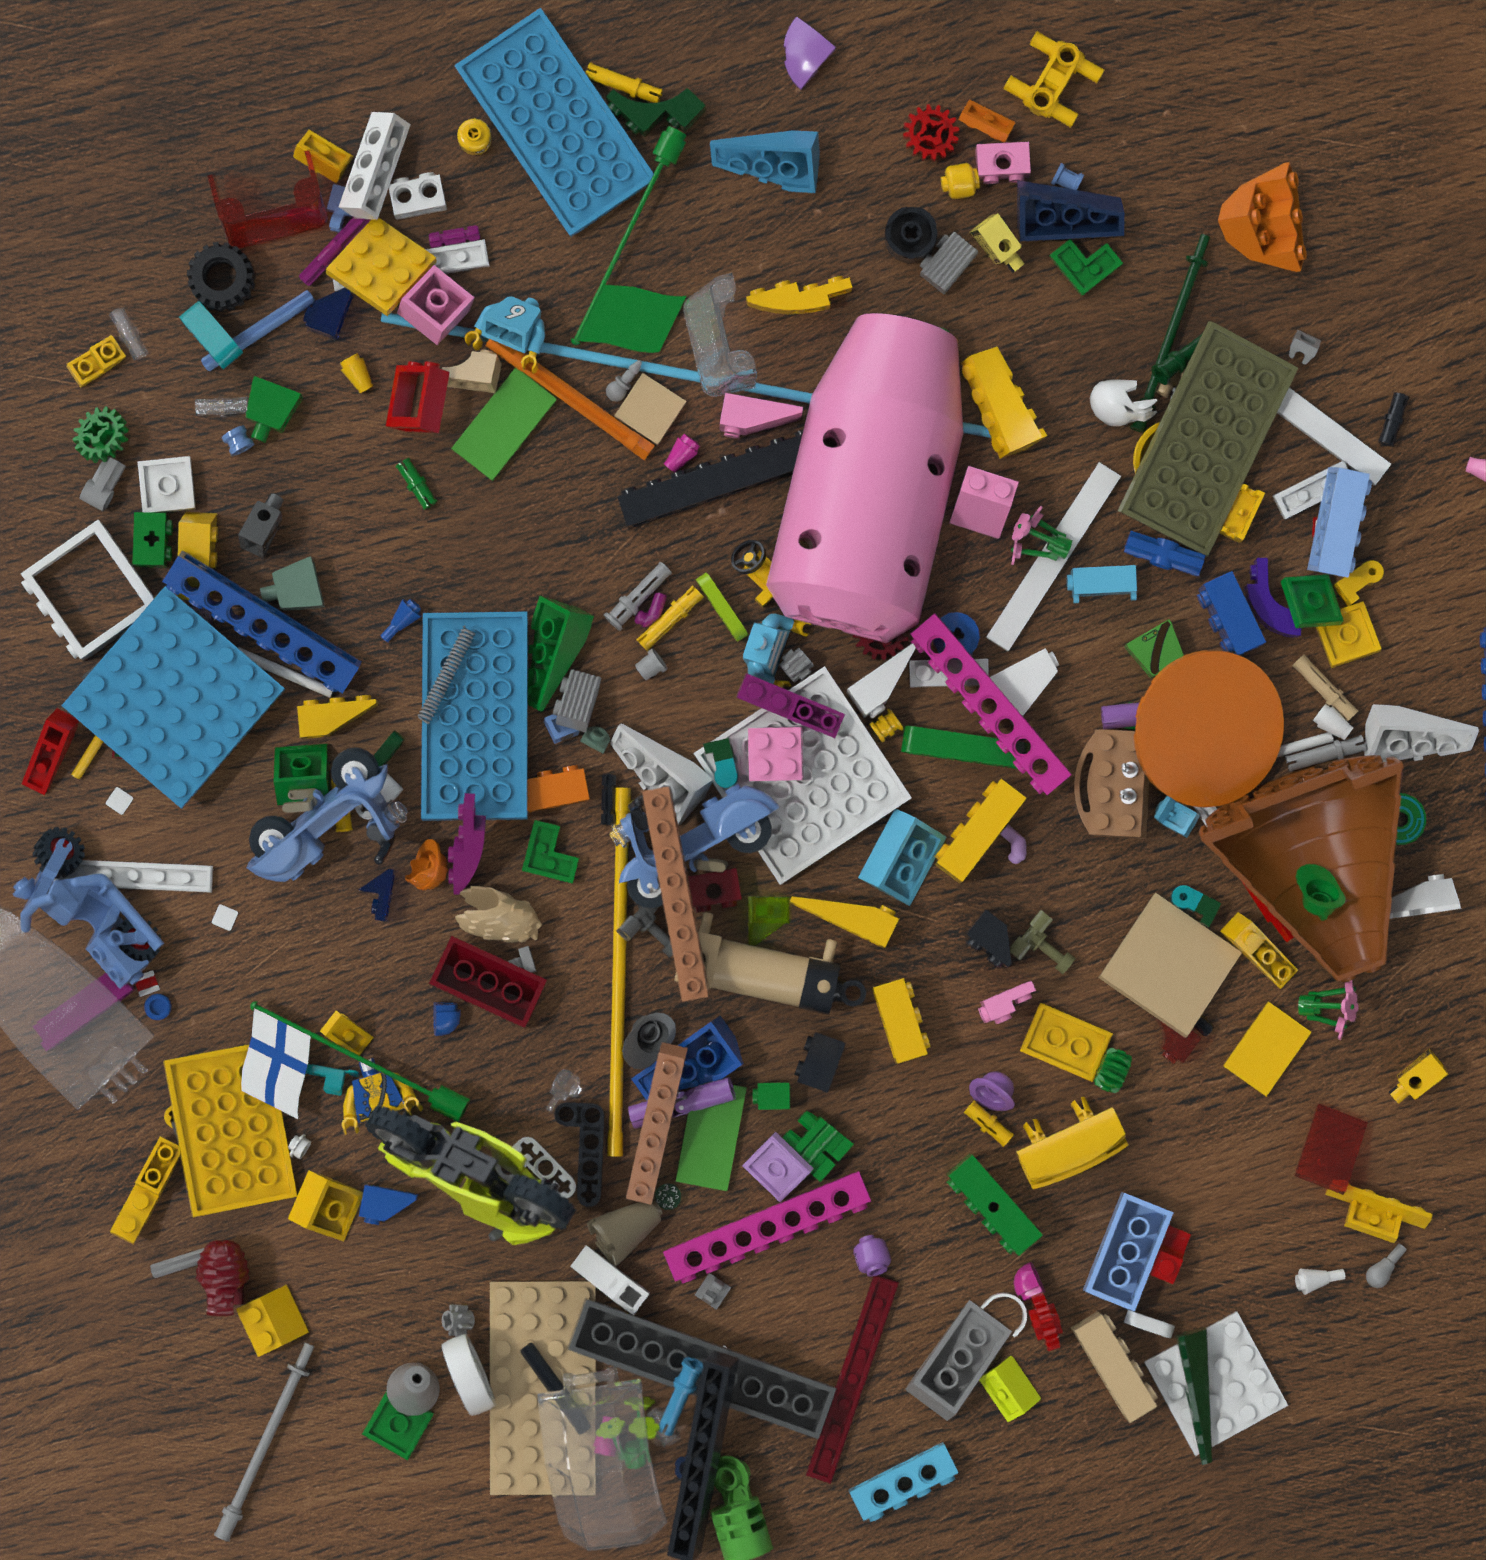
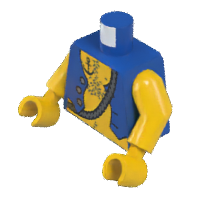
[342,1058,423,1135]

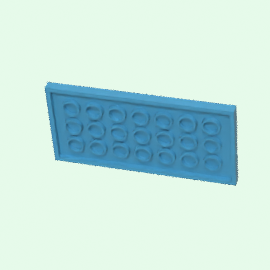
[454,8,654,238]
[421,612,528,821]

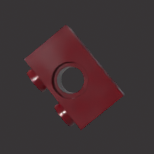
[688,868,742,913]

